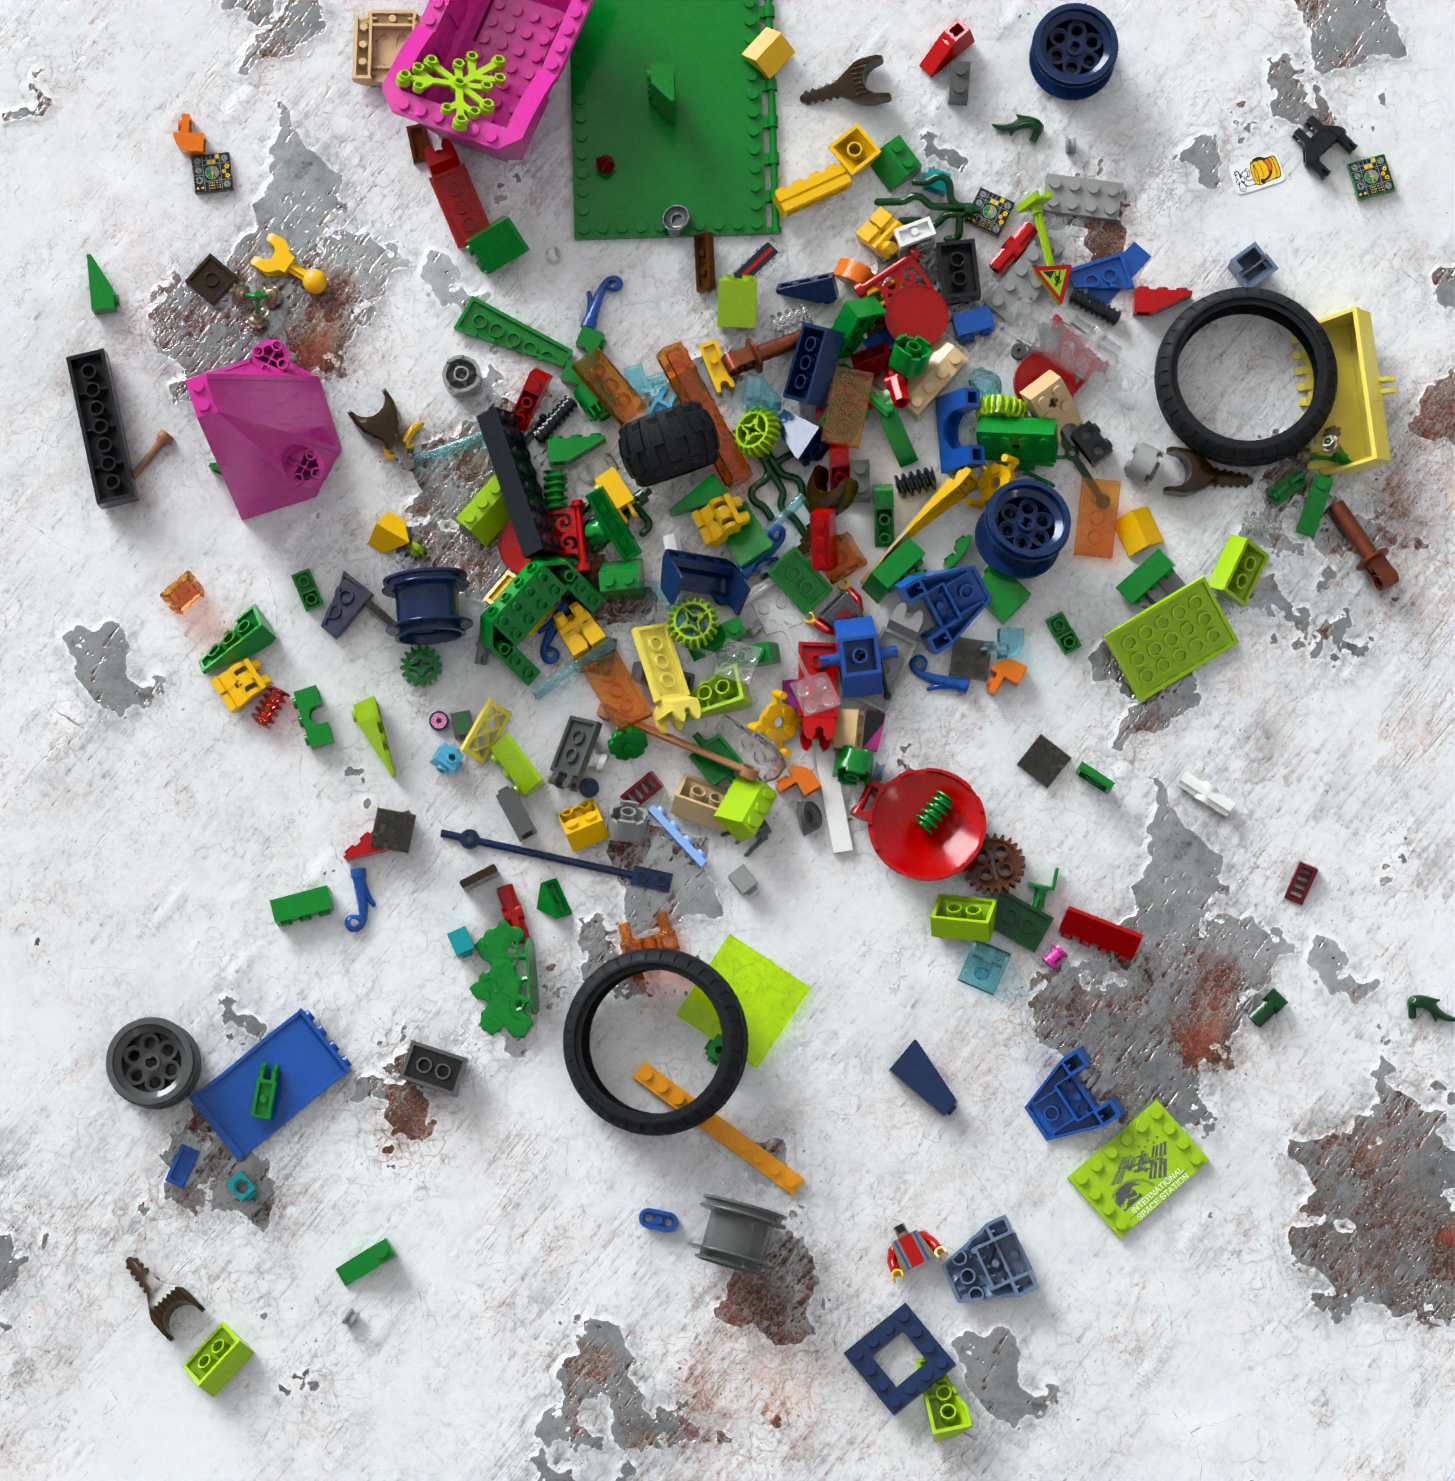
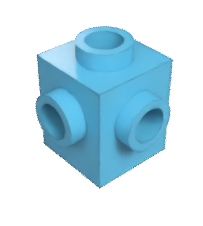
[429,743,464,775]

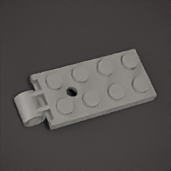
[984,237,1065,327]

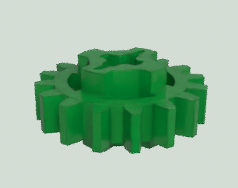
[400,645,443,688]

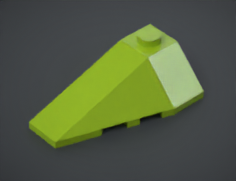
[685,663,752,721]
[351,696,396,778]
[915,1358,972,1442]

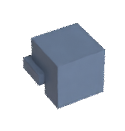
[1227,242,1279,287]

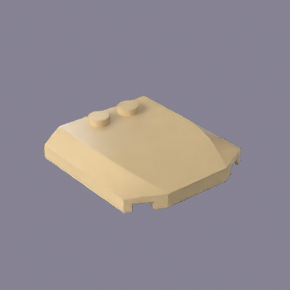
[352,10,422,86]

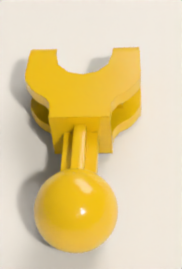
[250,233,327,294]

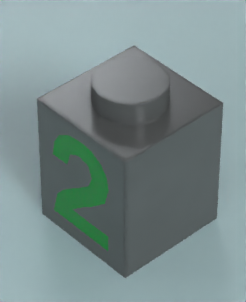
[450,710,473,741]

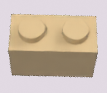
[831,709,865,750]

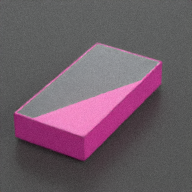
[862,709,886,752]

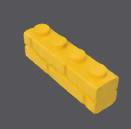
[772,163,852,219]

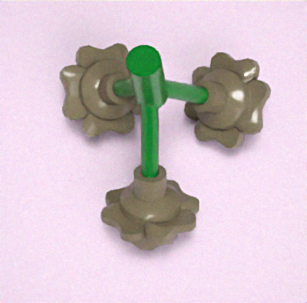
[230,282,282,330]

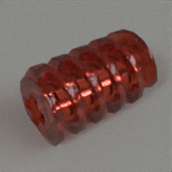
[251,686,290,730]

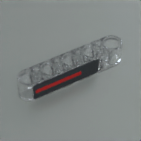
[705,237,785,313]

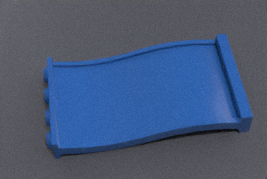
[189,1008,352,1161]

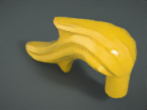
[381,422,425,460]

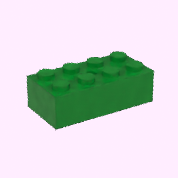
[976,416,1059,463]

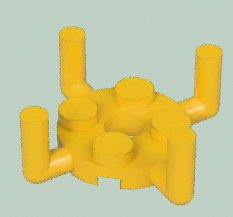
[965,454,1020,509]
[747,689,801,757]

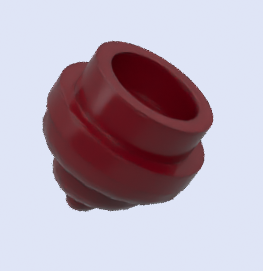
[596,155,615,174]

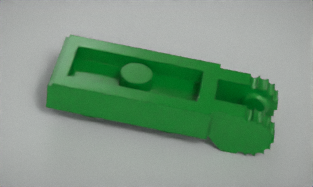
[250,1062,279,1120]

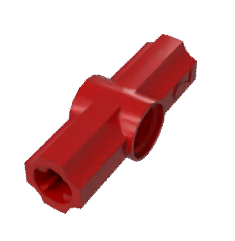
[989,221,1038,275]
[883,353,911,409]
[497,884,529,945]

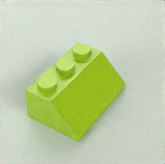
[456,475,511,548]
[1208,534,1269,607]
[490,732,545,798]
[713,775,778,842]
[930,894,997,942]
[182,1322,254,1397]

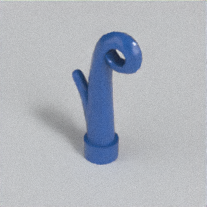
[580,275,623,330]
[737,525,786,580]
[537,600,571,664]
[910,654,970,694]
[345,868,376,932]

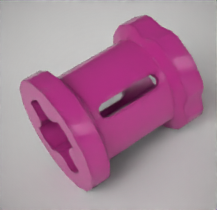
[1042,944,1068,970]

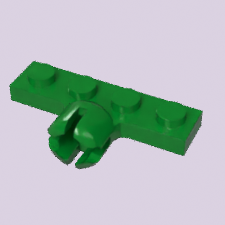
[585,486,642,562]

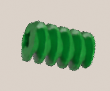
[543,470,568,511]
[915,790,956,835]

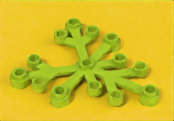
[395,51,506,132]

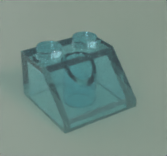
[957,941,1011,996]

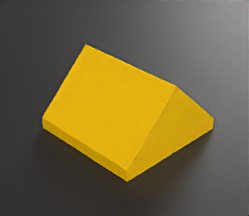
[741,27,795,80]
[828,123,882,176]
[1112,507,1164,558]

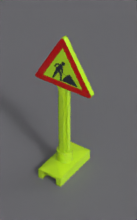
[1016,190,1072,305]

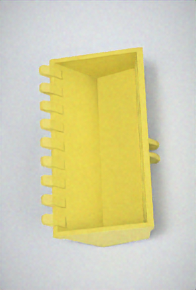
[1290,307,1397,476]

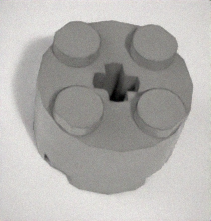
[442,354,482,398]
[1123,442,1164,487]
[607,800,648,844]

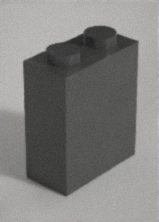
[496,786,537,842]

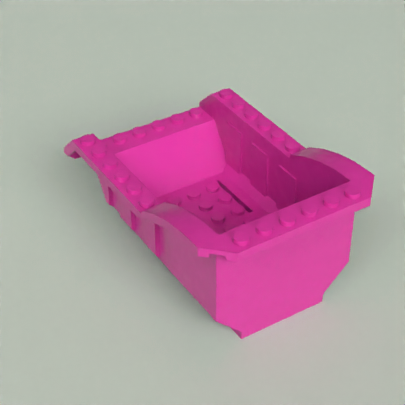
[381,0,594,163]

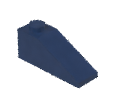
[776,272,839,304]

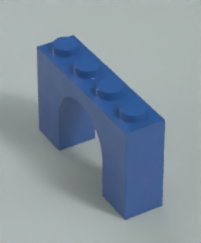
[935,387,986,475]

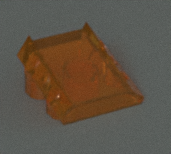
[824,531,867,585]
[160,570,204,615]

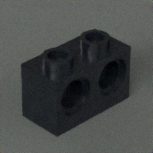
[1069,420,1113,468]

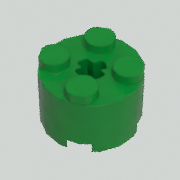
[888,334,932,379]
[832,745,874,786]

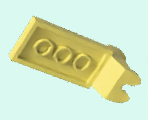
[631,623,701,734]

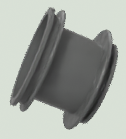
[106,1017,201,1110]
[688,1194,788,1276]

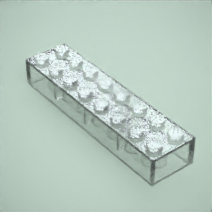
[1000,297,1154,411]

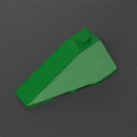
[199,604,277,674]

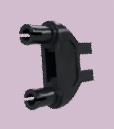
[1292,115,1358,180]

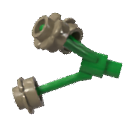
[1297,425,1353,465]

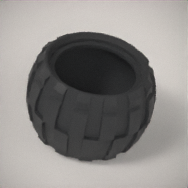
[618,401,720,487]

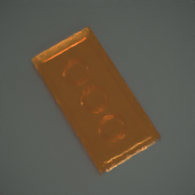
[571,347,648,426]
[821,366,874,449]
[1073,477,1121,559]
[582,651,653,732]

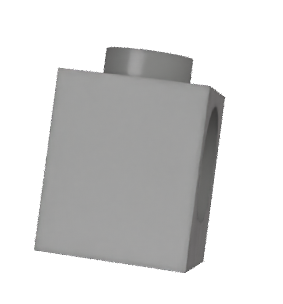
[728,864,758,896]

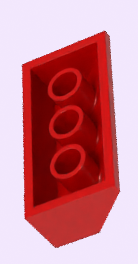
[1057,906,1143,962]

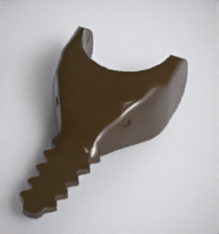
[800,55,892,106]
[347,388,416,471]
[1163,446,1253,497]
[797,465,858,555]
[126,1257,206,1342]

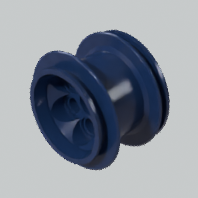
[1029,3,1119,100]
[975,479,1071,579]
[382,567,474,645]

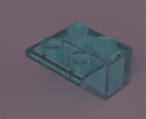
[743,376,782,413]

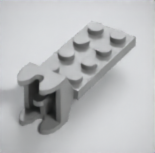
[852,603,924,713]

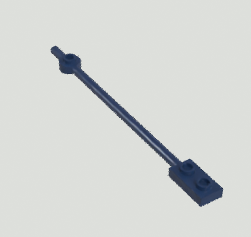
[440,829,673,894]

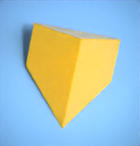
[368,511,409,554]

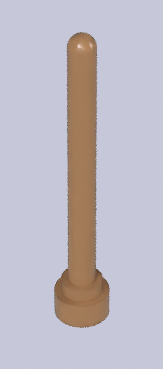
[133,429,174,480]

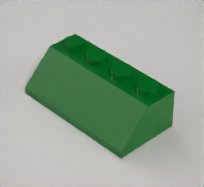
[647,63,676,124]

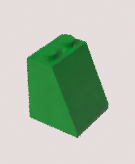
[465,216,530,274]
[599,558,646,601]

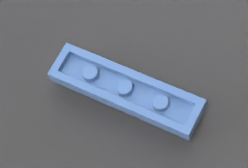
[648,804,707,869]

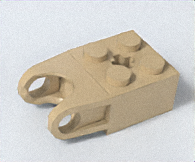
[1019,370,1083,445]

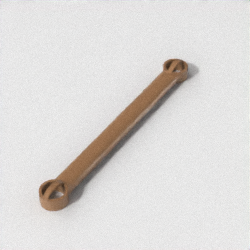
[596,703,760,781]

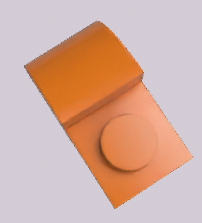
[173,114,206,157]
[834,258,876,292]
[986,659,1027,696]
[775,766,821,798]

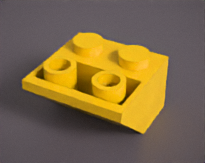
[557,798,609,852]

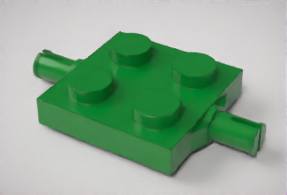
[689,732,744,787]

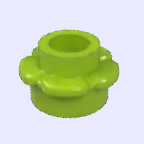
[407,541,426,557]

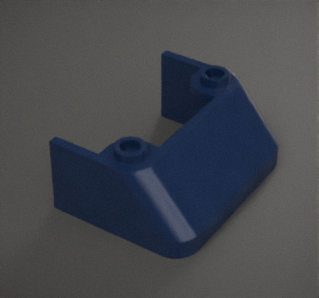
[660,549,751,616]

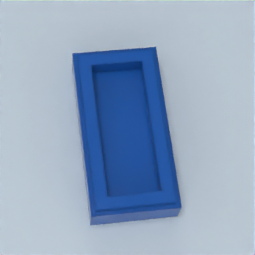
[165,1144,200,1188]

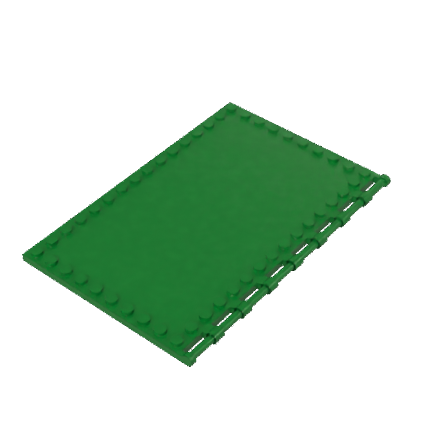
[570,0,782,241]

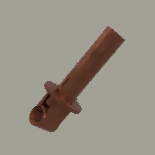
[721,329,801,377]
[1328,500,1399,591]

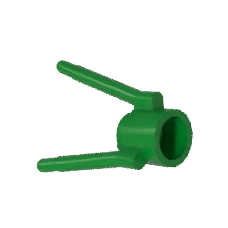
[1018,455,1066,487]

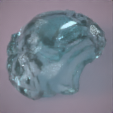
[968,367,1002,397]

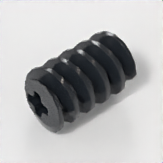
[894,466,936,498]

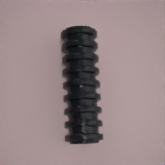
[1068,288,1122,326]
[532,395,578,444]

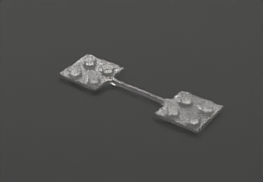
[751,592,842,717]
[624,612,762,685]

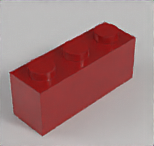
[810,508,838,571]

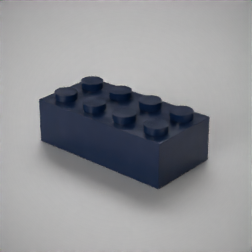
[782,322,845,408]

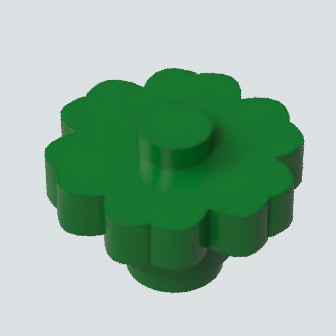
[607,724,648,761]

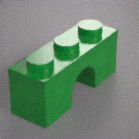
[561,325,607,388]
[292,685,335,750]

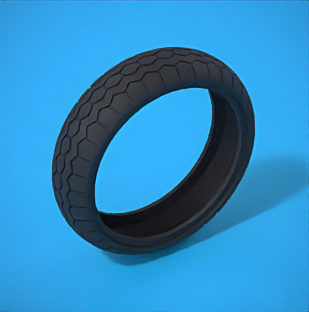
[1154,287,1338,467]
[563,948,748,1136]

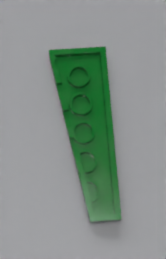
[454,296,573,368]

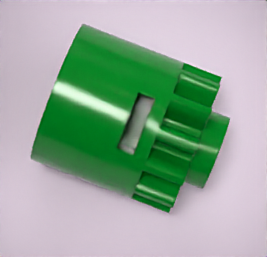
[573,376,618,422]

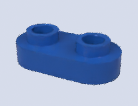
[639,1208,678,1233]

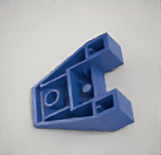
[893,565,992,655]
[1024,1046,1126,1141]

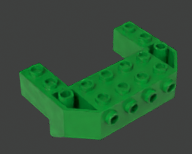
[480,556,606,686]

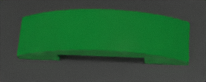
[875,389,918,468]

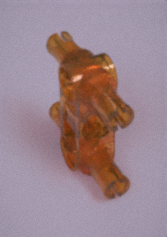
[618,911,680,982]

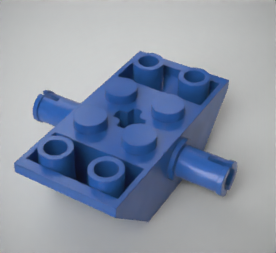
[819,616,898,699]

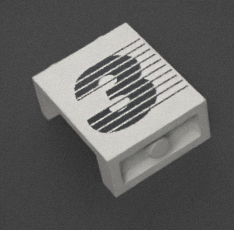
[893,216,936,260]

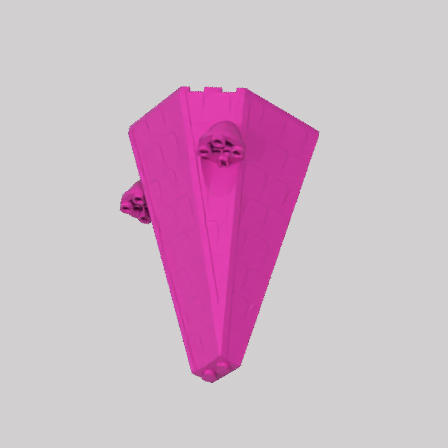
[186,339,342,520]

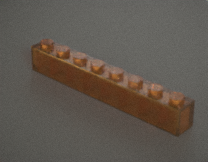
[655,341,753,489]

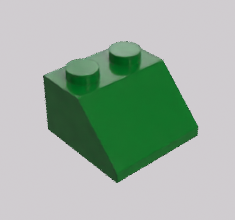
[870,135,922,193]

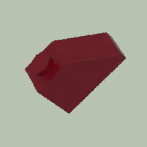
[851,341,890,382]

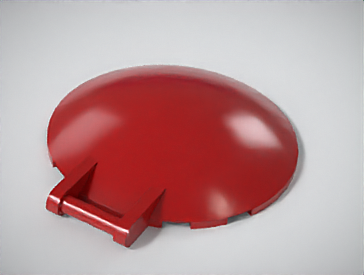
[851,768,986,881]

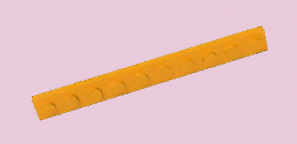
[633,1061,804,1195]

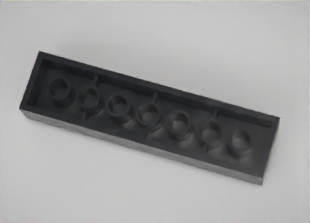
[66,348,140,509]
[477,407,561,559]

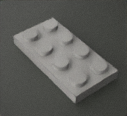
[1042,173,1123,222]

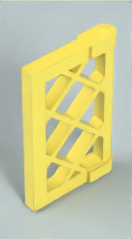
[460,698,512,765]

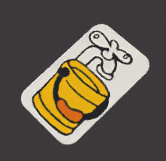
[1229,152,1285,194]

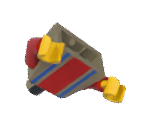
[887,1223,949,1283]

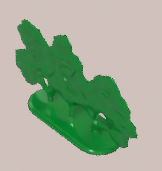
[469,920,539,1037]

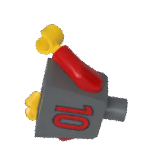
[804,578,864,636]

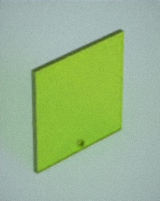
[676,934,811,1069]

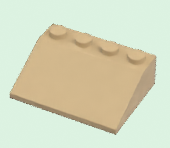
[873,337,969,420]

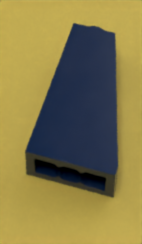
[889,1039,957,1117]

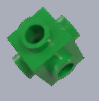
[704,1034,723,1066]

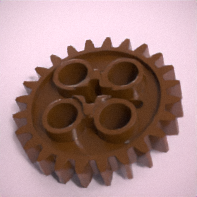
[962,833,1026,896]

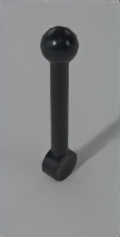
[524,413,547,445]
[881,660,891,700]

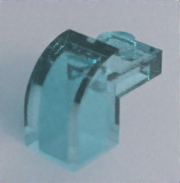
[623,363,667,397]
[981,627,1024,660]

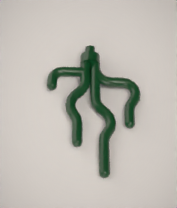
[874,173,981,242]
[748,450,810,538]
[561,487,653,553]

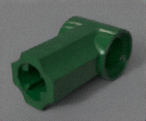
[1248,988,1288,1028]

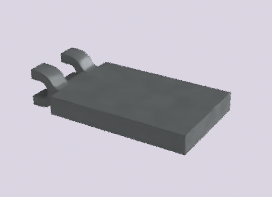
[548,715,603,793]

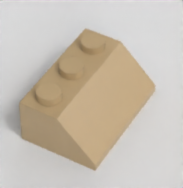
[670,774,728,833]

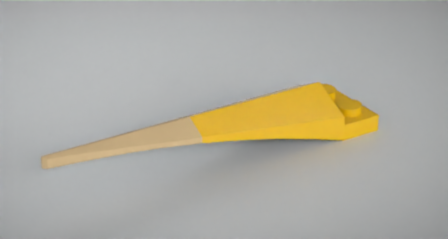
[860,466,978,584]

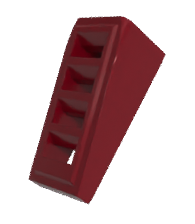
[620,771,664,806]
[1284,860,1318,905]

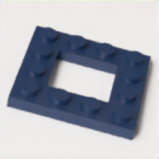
[843,1303,956,1416]

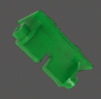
[1266,468,1308,506]

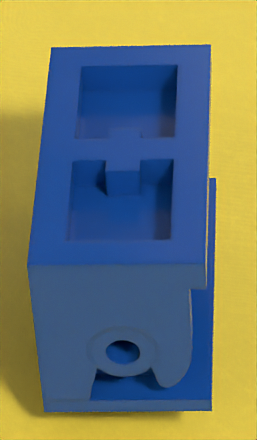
[951,305,995,342]

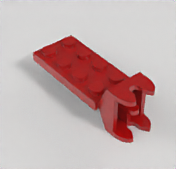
[424,138,489,250]
[798,641,838,752]

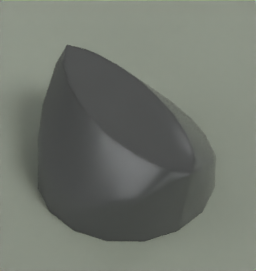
[662,204,691,238]
[797,801,822,836]

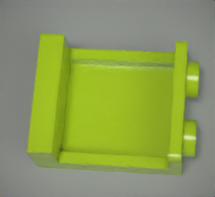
[717,275,758,328]

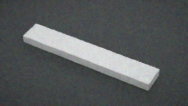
[812,739,853,854]

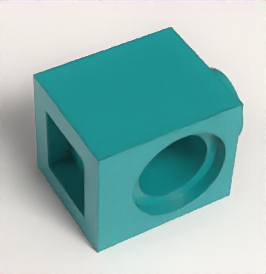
[922,167,951,197]
[447,926,475,958]
[225,1170,258,1202]

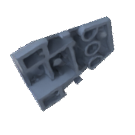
[941,1214,1039,1303]

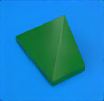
[537,878,572,919]

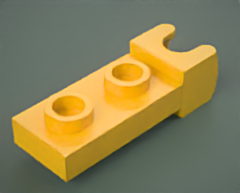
[698,339,735,396]

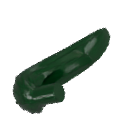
[992,114,1044,143]
[1407,995,1455,1022]

